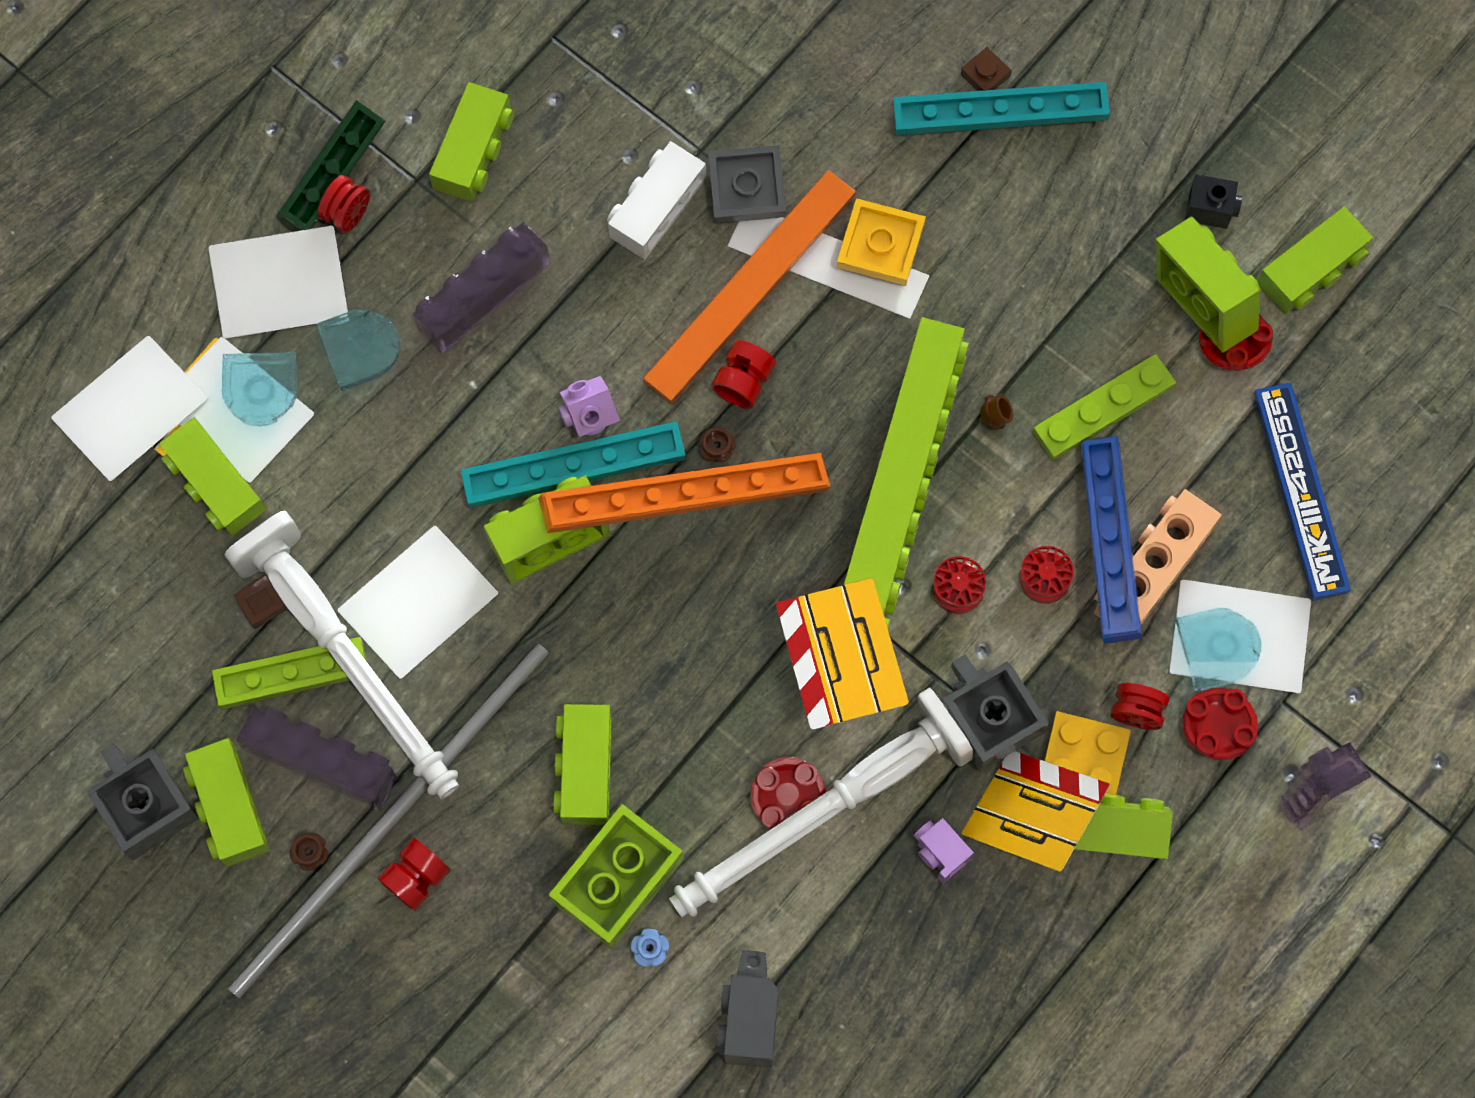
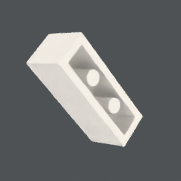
[607,141,707,260]

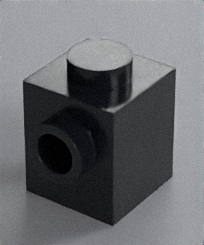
[1185,174,1242,229]

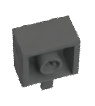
[941,655,1049,772]
[87,743,199,861]
[717,950,778,1068]

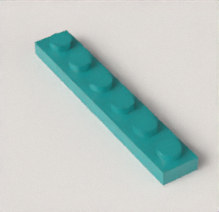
[892,82,1110,136]
[461,421,686,509]

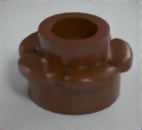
[980,395,1013,430]
[699,427,736,462]
[290,833,328,871]

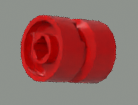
[711,340,776,409]
[377,837,451,912]

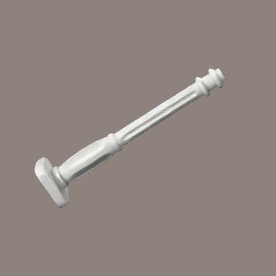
[225,511,459,800]
[669,687,973,918]

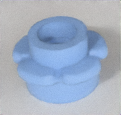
[631,929,669,967]

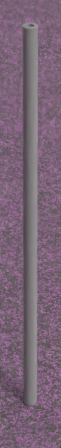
[228,643,549,999]

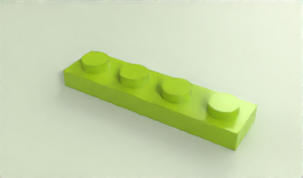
[1033,354,1177,461]
[212,637,367,710]

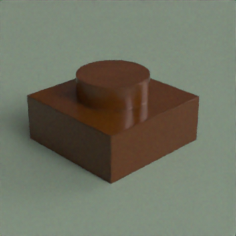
[961,47,1012,91]
[234,576,287,629]

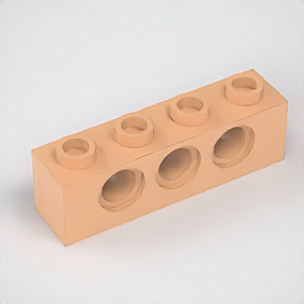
[1094,489,1222,625]

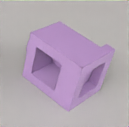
[914,818,974,885]

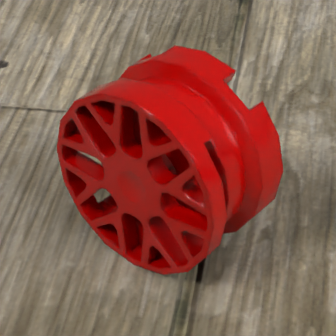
[318,175,371,233]
[1019,546,1074,604]
[932,556,986,614]
[1110,683,1170,730]

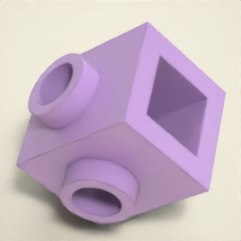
[558,376,620,437]

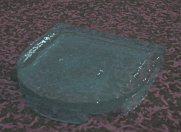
[316,309,400,391]
[222,352,298,426]
[1175,608,1262,692]

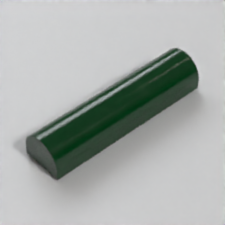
[276,100,386,232]

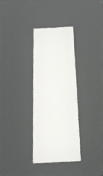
[728,217,930,319]

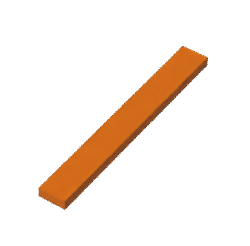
[643,170,856,404]
[538,453,831,533]

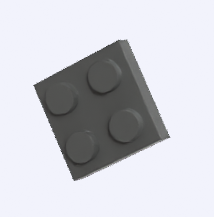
[708,145,786,223]

